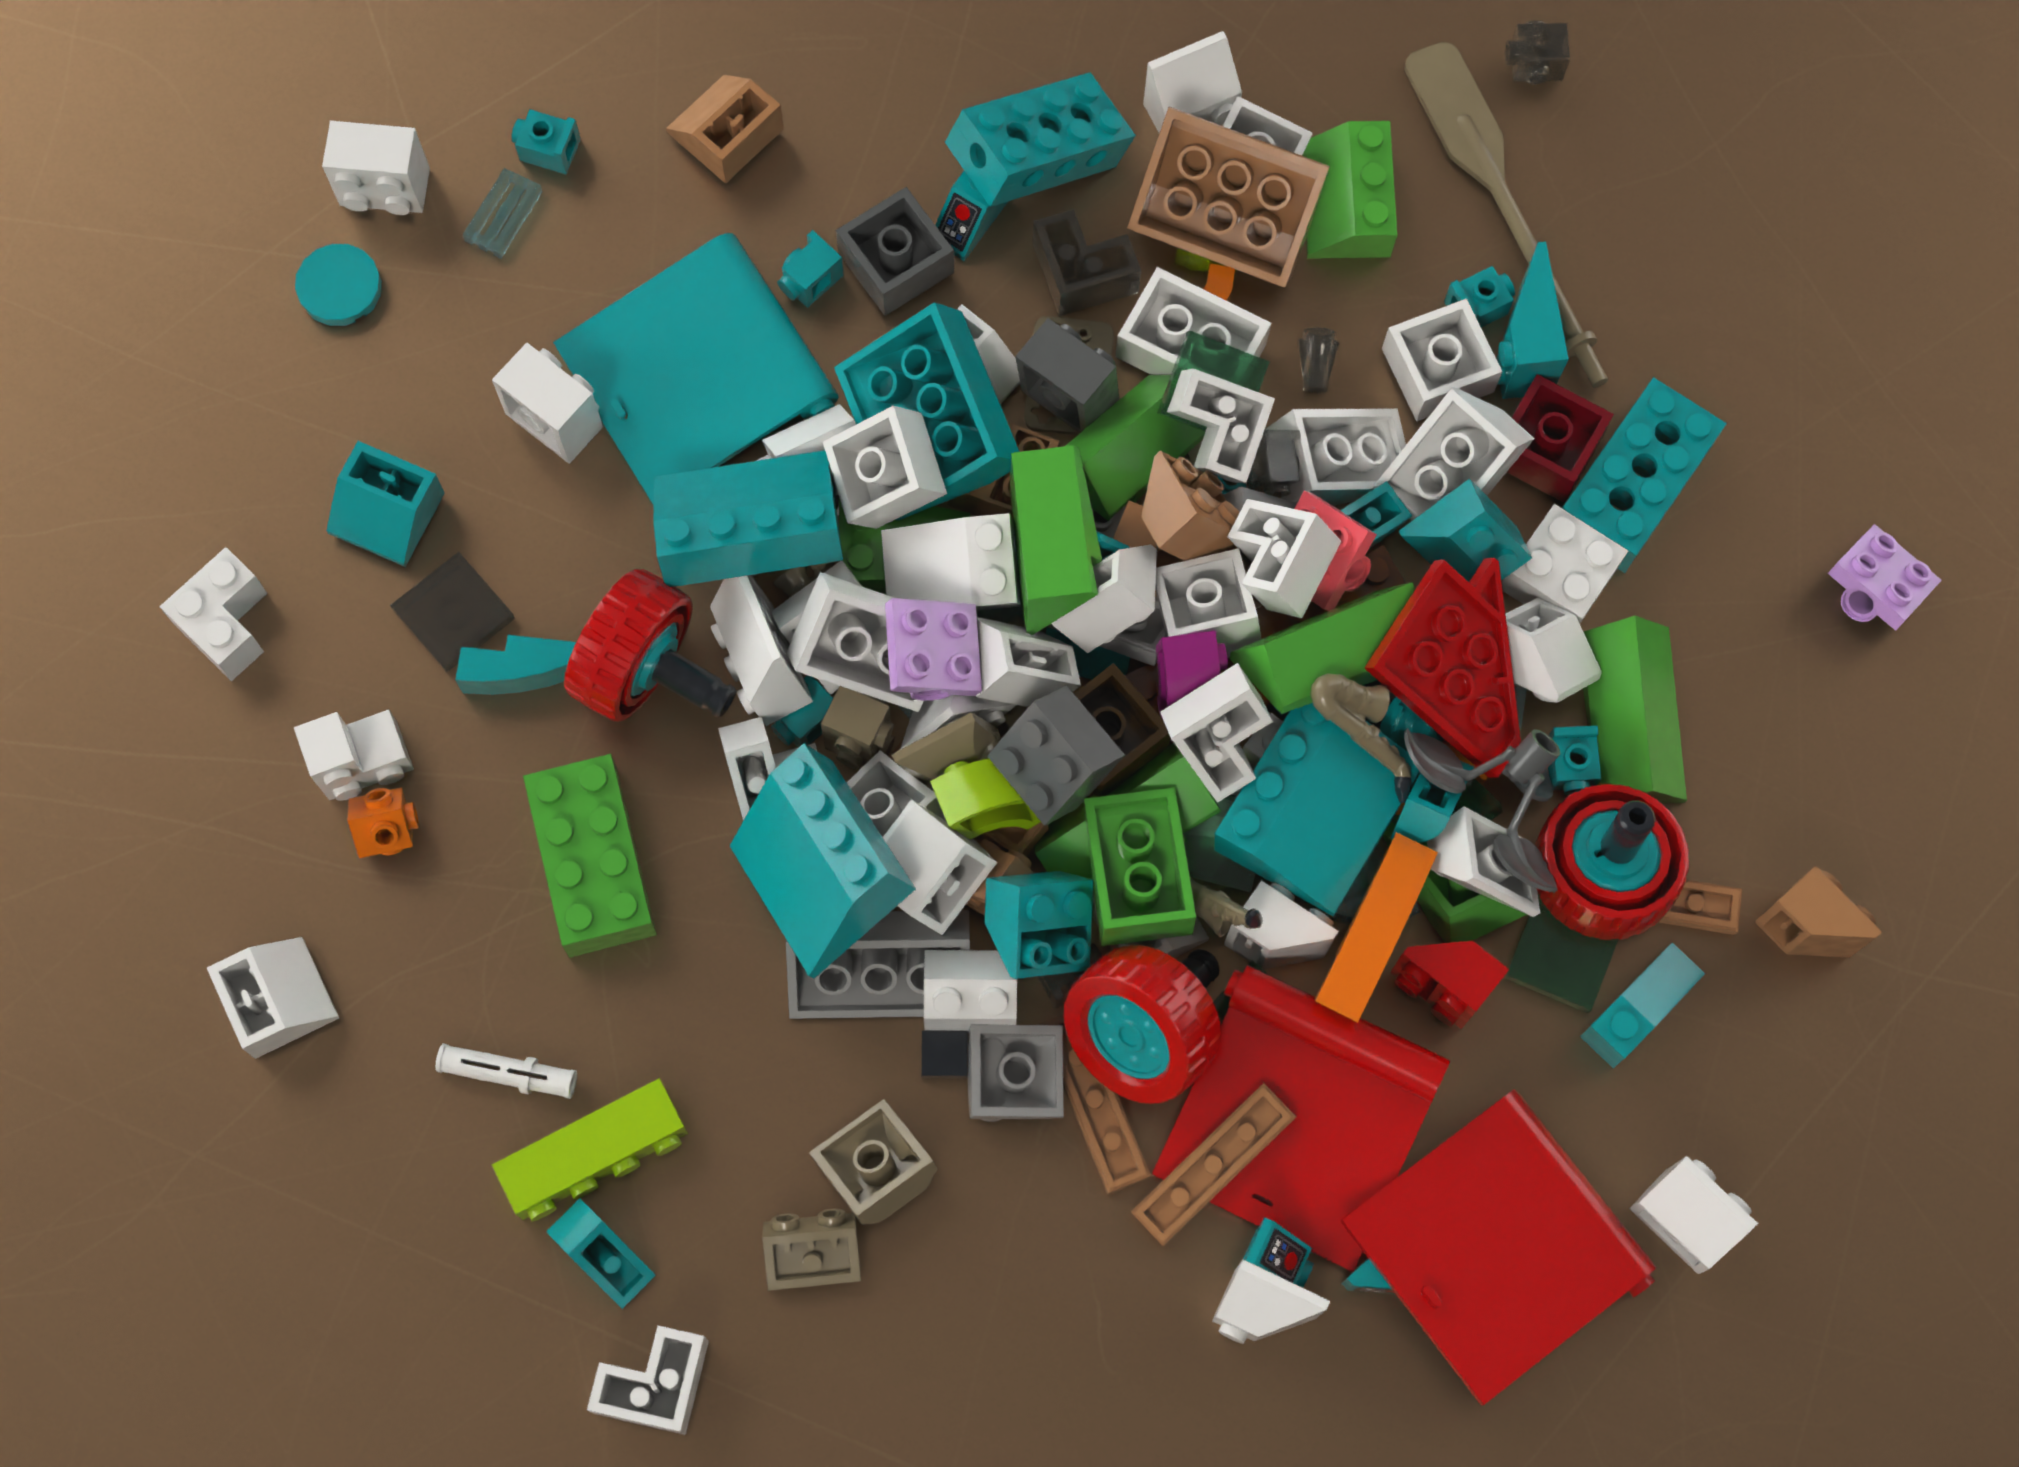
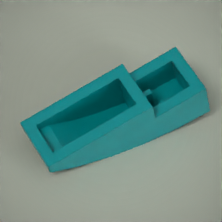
[455,635,576,695]

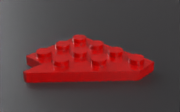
[1364,558,1521,778]

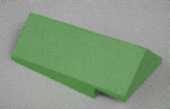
[1065,375,1207,521]
[1010,445,1102,635]
[1229,582,1415,714]
[1583,616,1687,804]
[1035,743,1221,879]

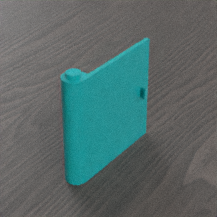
[553,233,839,505]

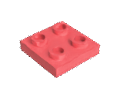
[1294,490,1377,611]

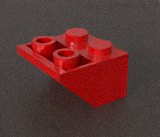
[1390,941,1510,1029]

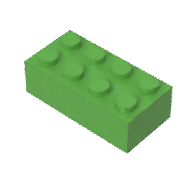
[523,754,657,958]

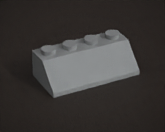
[786,910,970,1019]

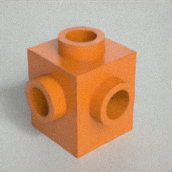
[347,787,419,859]

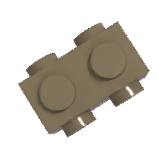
[821,686,895,770]

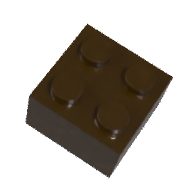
[1074,663,1171,797]

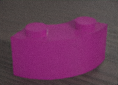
[1156,631,1228,742]

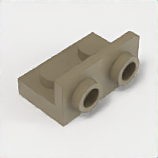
[762,1209,861,1291]

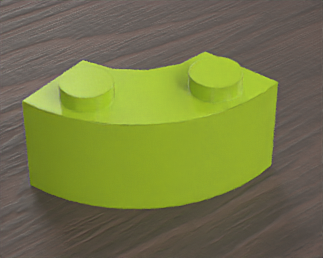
[930,758,1041,840]

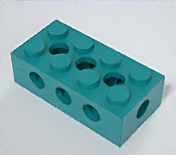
[945,72,1136,207]
[1562,377,1727,573]

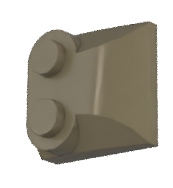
[891,712,1002,792]
[809,1099,938,1224]

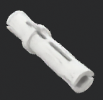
[435,1043,577,1099]

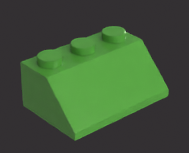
[1302,121,1397,259]

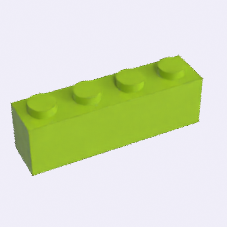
[492,1078,688,1222]

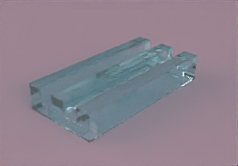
[463,168,543,259]

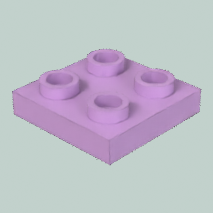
[1828,524,1942,631]
[885,598,982,701]

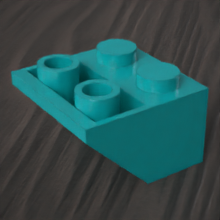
[326,441,445,567]
[985,871,1093,979]

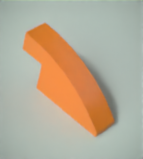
[1315,832,1438,1022]

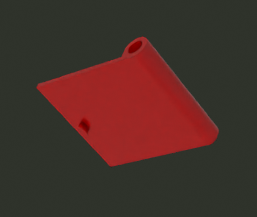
[1152,965,1451,1272]
[1340,1089,1657,1406]

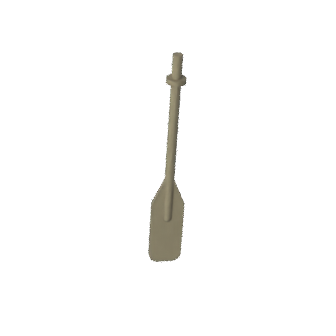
[1405,42,1608,388]

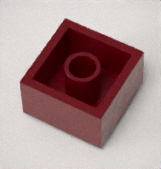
[1507,374,1614,503]

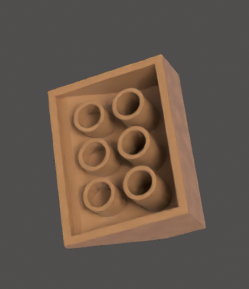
[1127,107,1330,288]

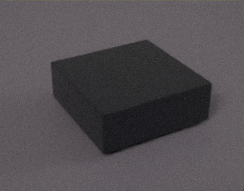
[921,1031,968,1079]

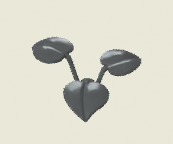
[1404,728,1561,893]

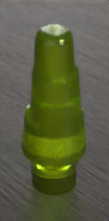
[1174,248,1236,271]

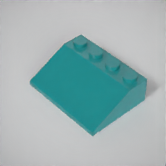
[834,302,1020,520]
[653,450,843,587]
[1214,703,1420,917]
[730,743,916,979]

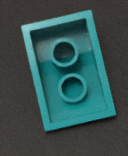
[1496,241,1569,399]

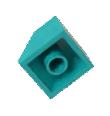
[1399,478,1532,582]

